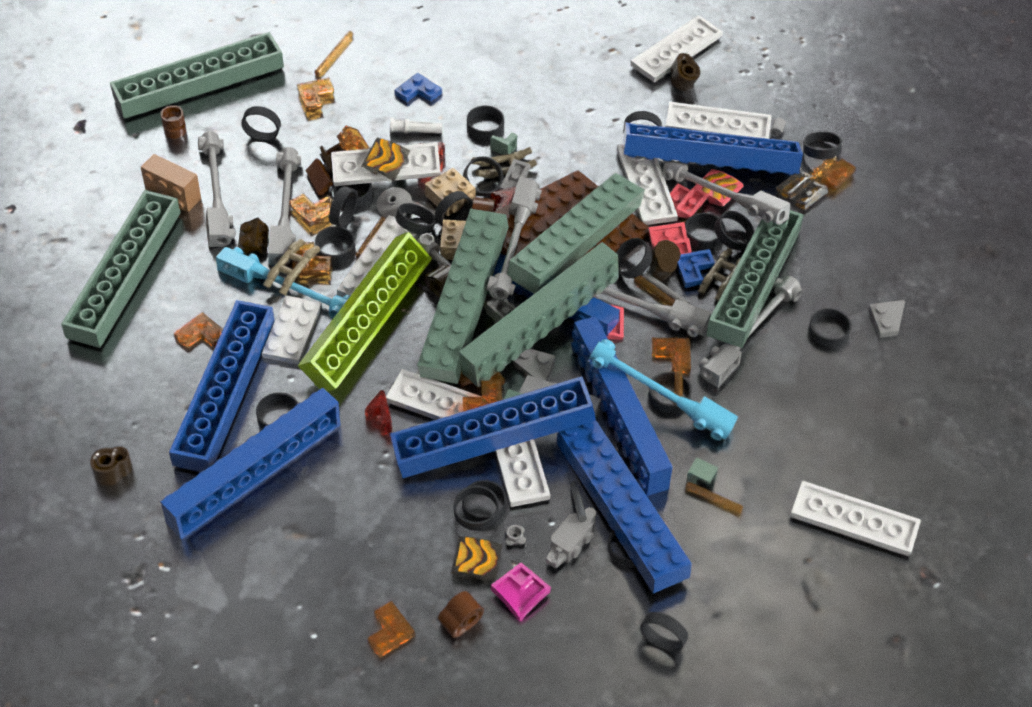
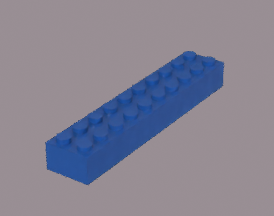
[623,123,803,175]
[169,300,275,472]
[571,316,673,496]
[390,376,596,478]
[161,388,341,539]
[556,421,692,593]

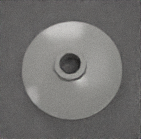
[377,187,412,219]

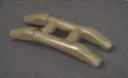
[471,146,538,179]
[263,239,320,295]
[698,248,741,302]

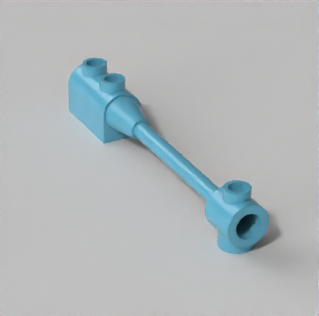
[216,247,350,319]
[589,339,738,440]

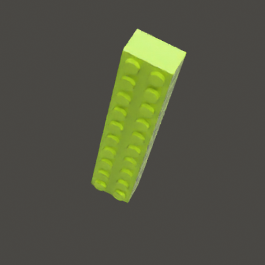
[298,232,432,392]

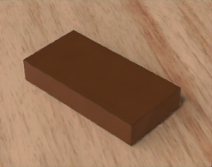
[305,158,334,195]

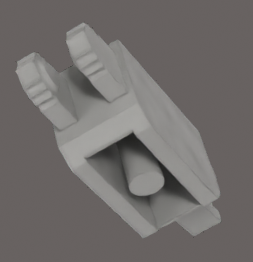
[546,507,596,568]

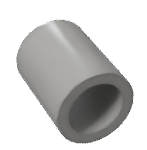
[770,118,786,137]

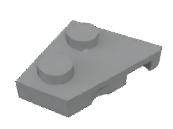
[868,300,905,338]
[513,349,556,381]

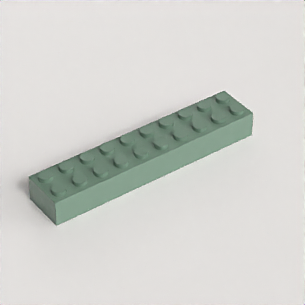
[109,32,284,119]
[507,173,645,294]
[61,190,180,348]
[417,209,508,384]
[706,210,804,348]
[459,242,619,387]

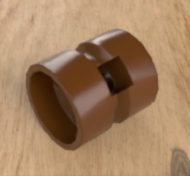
[161,106,187,139]

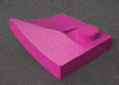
[491,563,551,622]

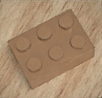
[140,154,202,212]

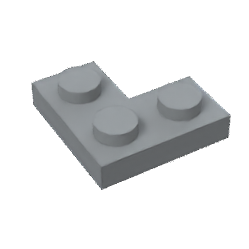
[500,159,540,195]

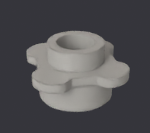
[504,525,526,546]

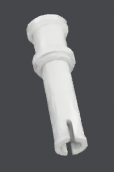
[390,117,442,134]

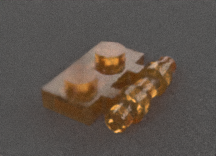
[811,157,856,190]

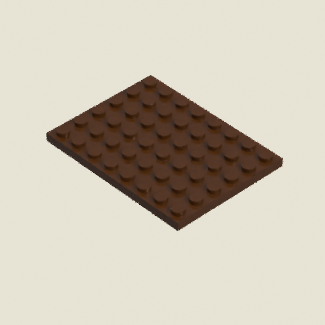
[494,170,649,262]

